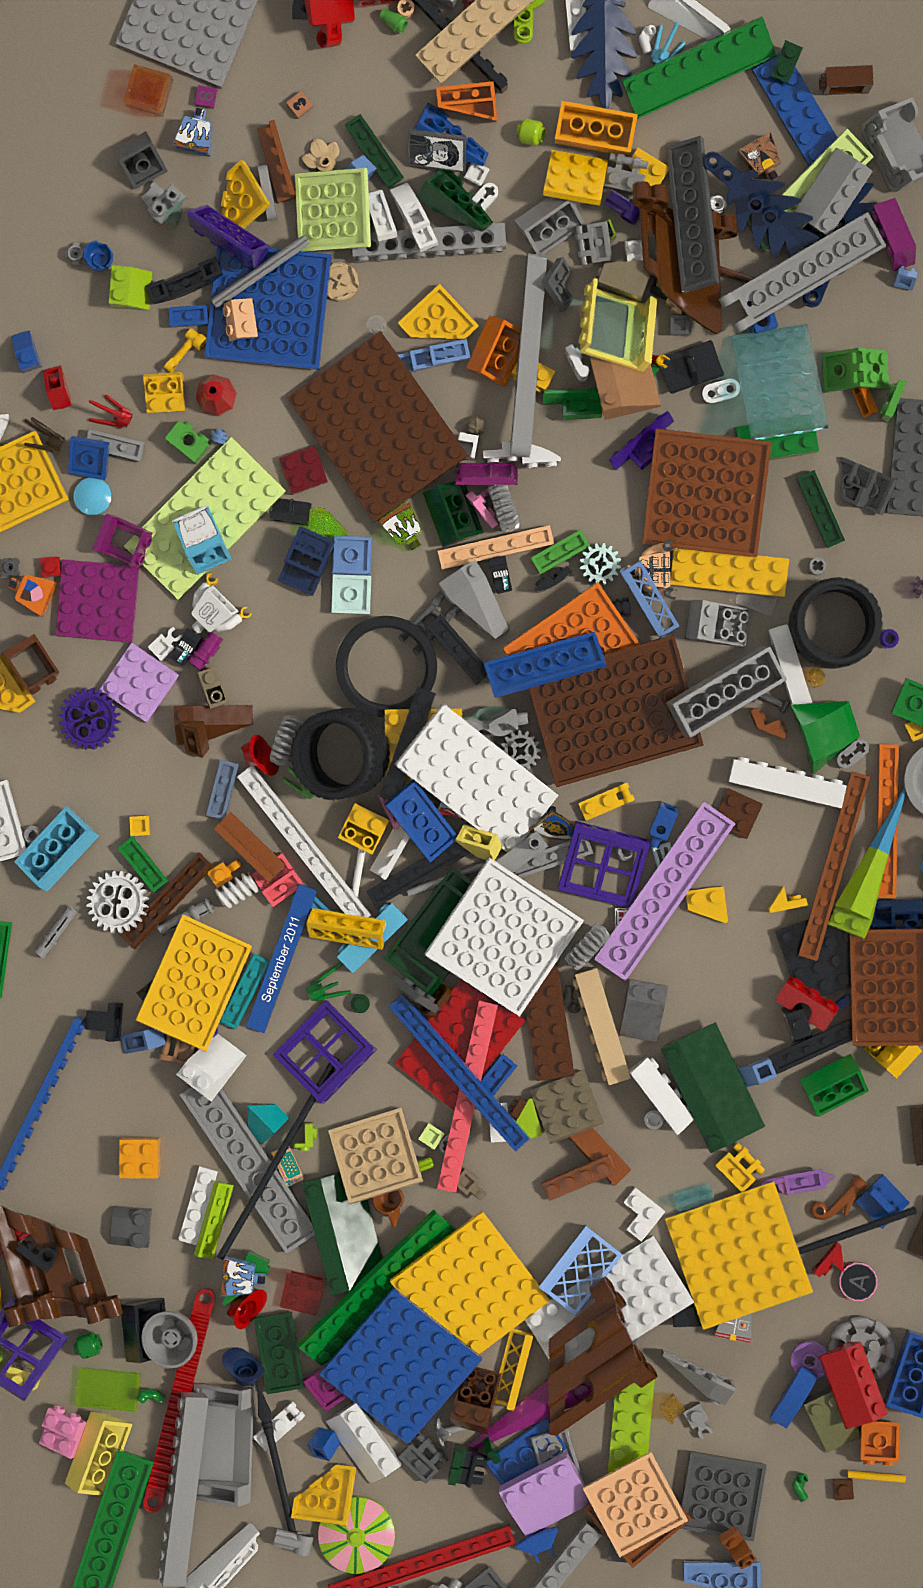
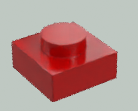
[40,557,61,578]

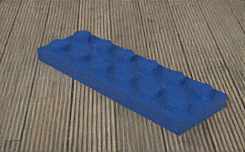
[752,54,837,167]
[484,631,606,698]

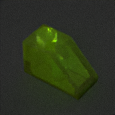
[309,507,348,536]

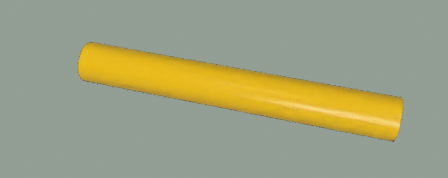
[847,1470,906,1483]

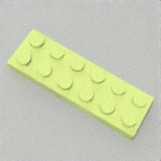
[781,129,874,229]

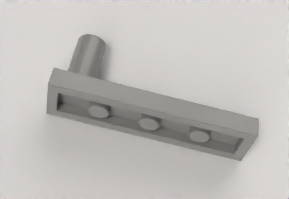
[496,831,548,873]

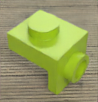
[294,1122,317,1151]

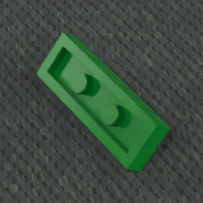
[118,836,169,893]

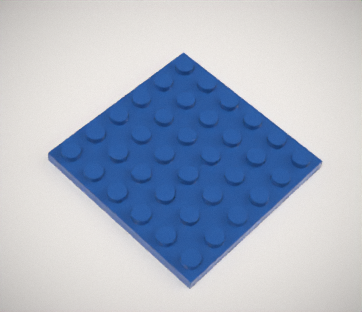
[205,246,332,370]
[319,1287,482,1444]

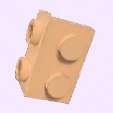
[223,298,258,341]

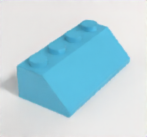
[14,806,99,892]

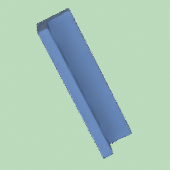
[619,560,679,638]

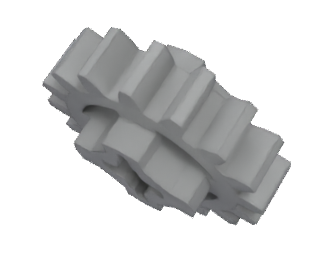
[501,730,541,770]

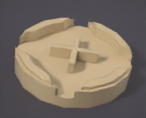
[328,262,359,301]

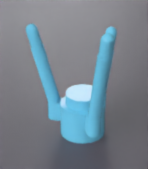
[651,22,686,65]

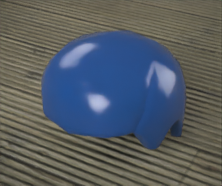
[83,240,113,271]

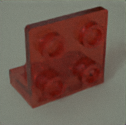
[280,1269,326,1316]

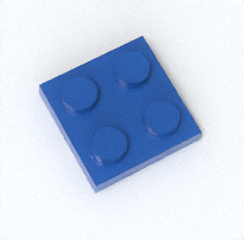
[68,436,110,480]

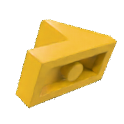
[768,886,808,913]

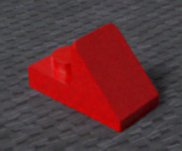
[812,1242,844,1277]

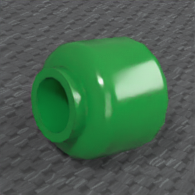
[73,1331,103,1359]

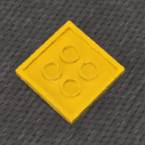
[543,150,608,206]

